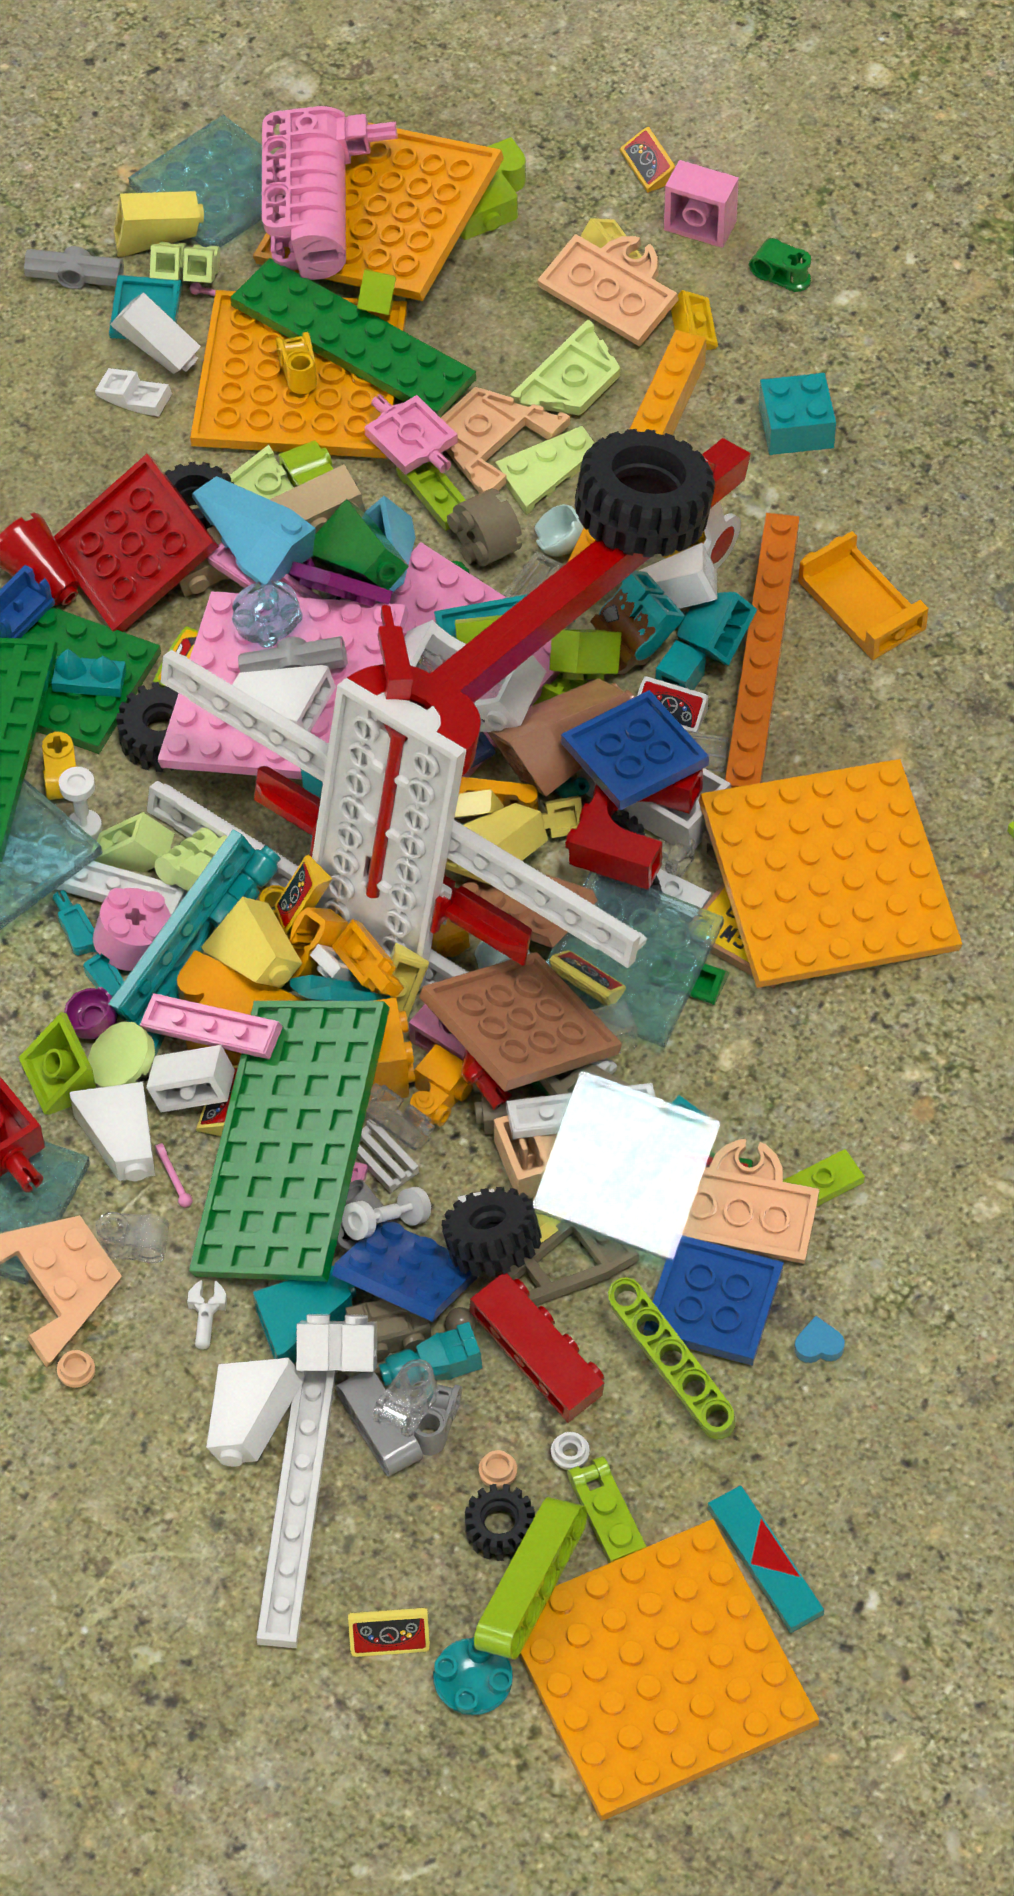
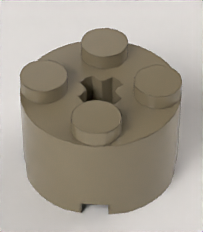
[447,488,522,566]

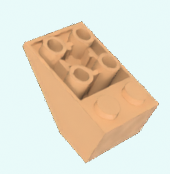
[494,1115,621,1199]

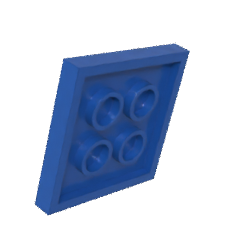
[561,690,709,810]
[332,1221,478,1322]
[643,1233,784,1366]

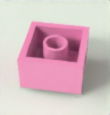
[664,160,739,248]

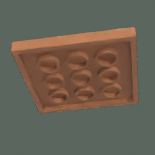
[419,952,622,1092]

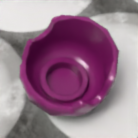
[64,987,118,1040]

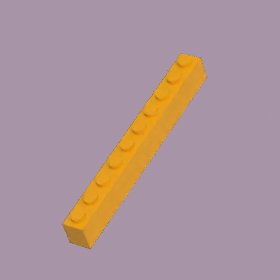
[567,330,706,605]

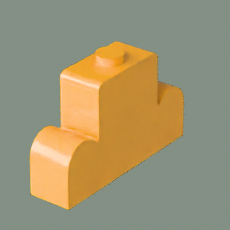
[177,950,306,1066]

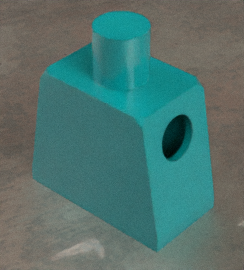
[677,592,757,666]

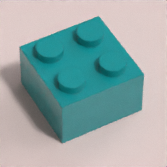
[759,373,836,455]

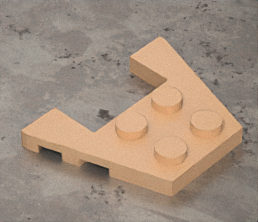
[441,387,570,494]
[0,1215,122,1367]

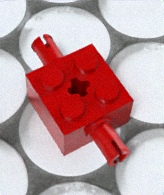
[0,1077,45,1192]

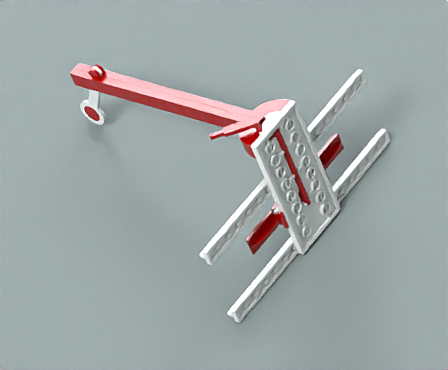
[147,438,751,1090]

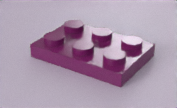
[289,561,393,607]

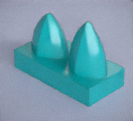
[52,649,126,697]

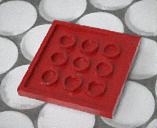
[54,453,220,632]

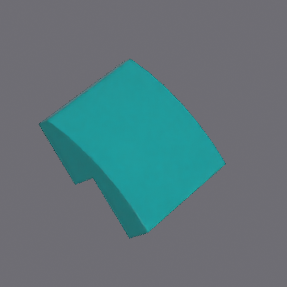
[290,975,390,1001]

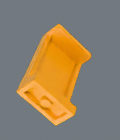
[798,531,929,660]

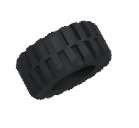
[574,429,715,558]

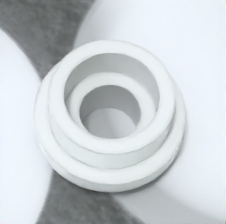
[551,1432,590,1470]

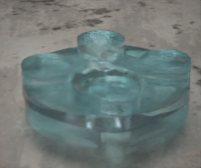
[232,580,303,648]

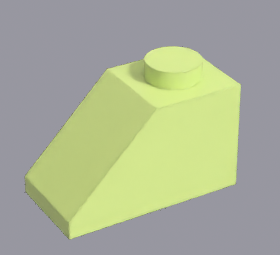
[91,812,175,872]

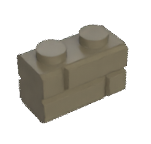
[345,1298,431,1361]

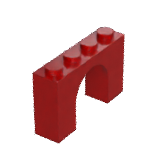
[565,769,703,890]

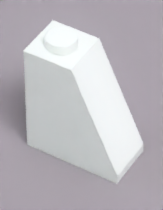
[110,292,201,374]
[639,543,717,611]
[232,665,336,732]
[70,1082,155,1181]
[206,1358,304,1467]

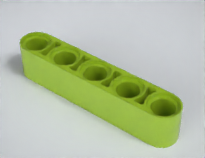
[608,1277,736,1439]
[474,1497,587,1660]

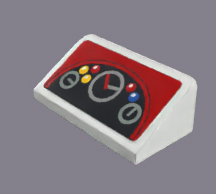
[637,676,708,736]

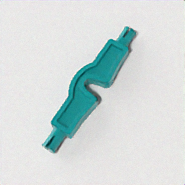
[52,890,124,1019]

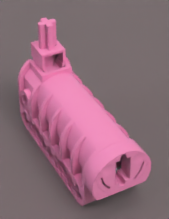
[262,106,398,280]

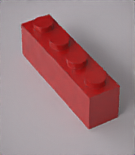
[469,1273,605,1423]

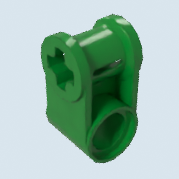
[748,238,811,292]

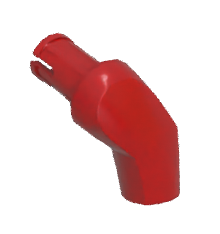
[461,1049,512,1110]

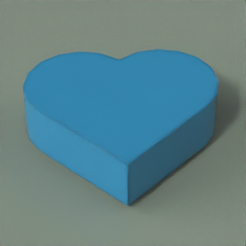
[794,1316,845,1363]

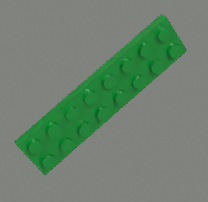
[230,258,476,417]

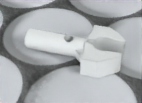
[187,1280,227,1350]

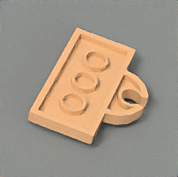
[537,234,678,347]
[658,1139,820,1264]

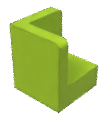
[357,269,396,315]

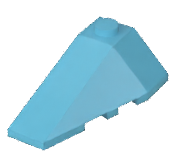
[192,476,316,590]
[365,496,416,603]

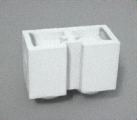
[296,1314,377,1372]

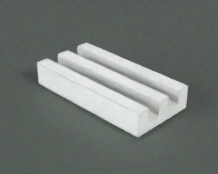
[356,1118,419,1193]

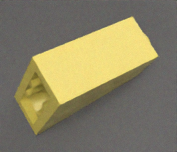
[113,191,204,257]
[445,803,548,885]
[201,897,302,988]

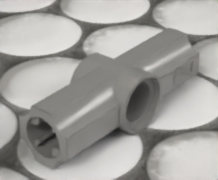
[24,246,124,289]
[238,636,348,673]

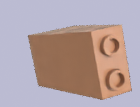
[487,678,635,796]

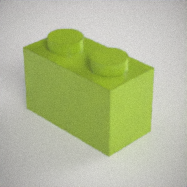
[549,629,621,680]

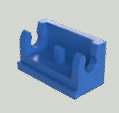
[0,565,55,638]

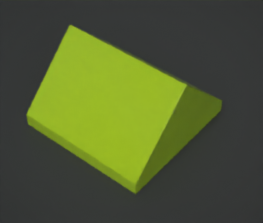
[18,1012,96,1115]

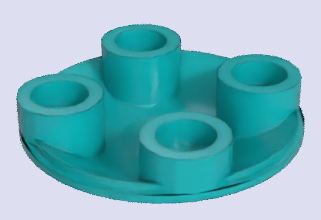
[433,1637,513,1715]

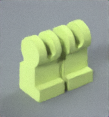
[150,241,220,283]
[155,828,241,891]

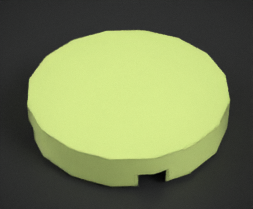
[88,1022,155,1087]

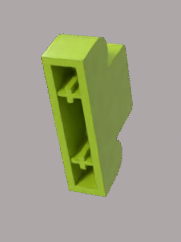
[460,137,526,240]

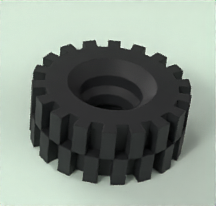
[116,682,179,772]
[441,1187,542,1277]

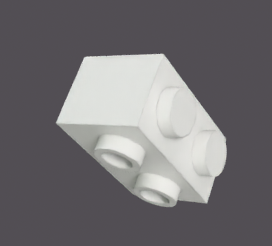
[146,1045,235,1112]

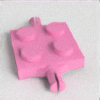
[365,394,458,475]

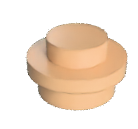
[57,1350,95,1388]
[479,1450,517,1489]

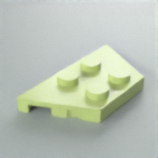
[510,320,621,415]

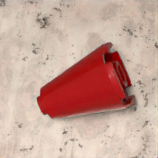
[0,512,79,605]

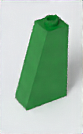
[311,499,409,590]

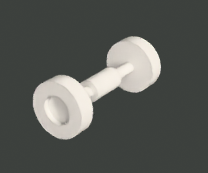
[59,767,102,844]
[342,1187,431,1240]

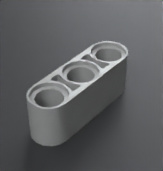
[336,1372,423,1476]

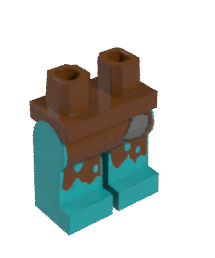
[590,570,686,675]

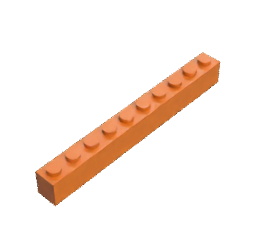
[725,512,800,788]

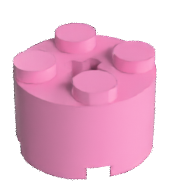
[93,888,171,971]

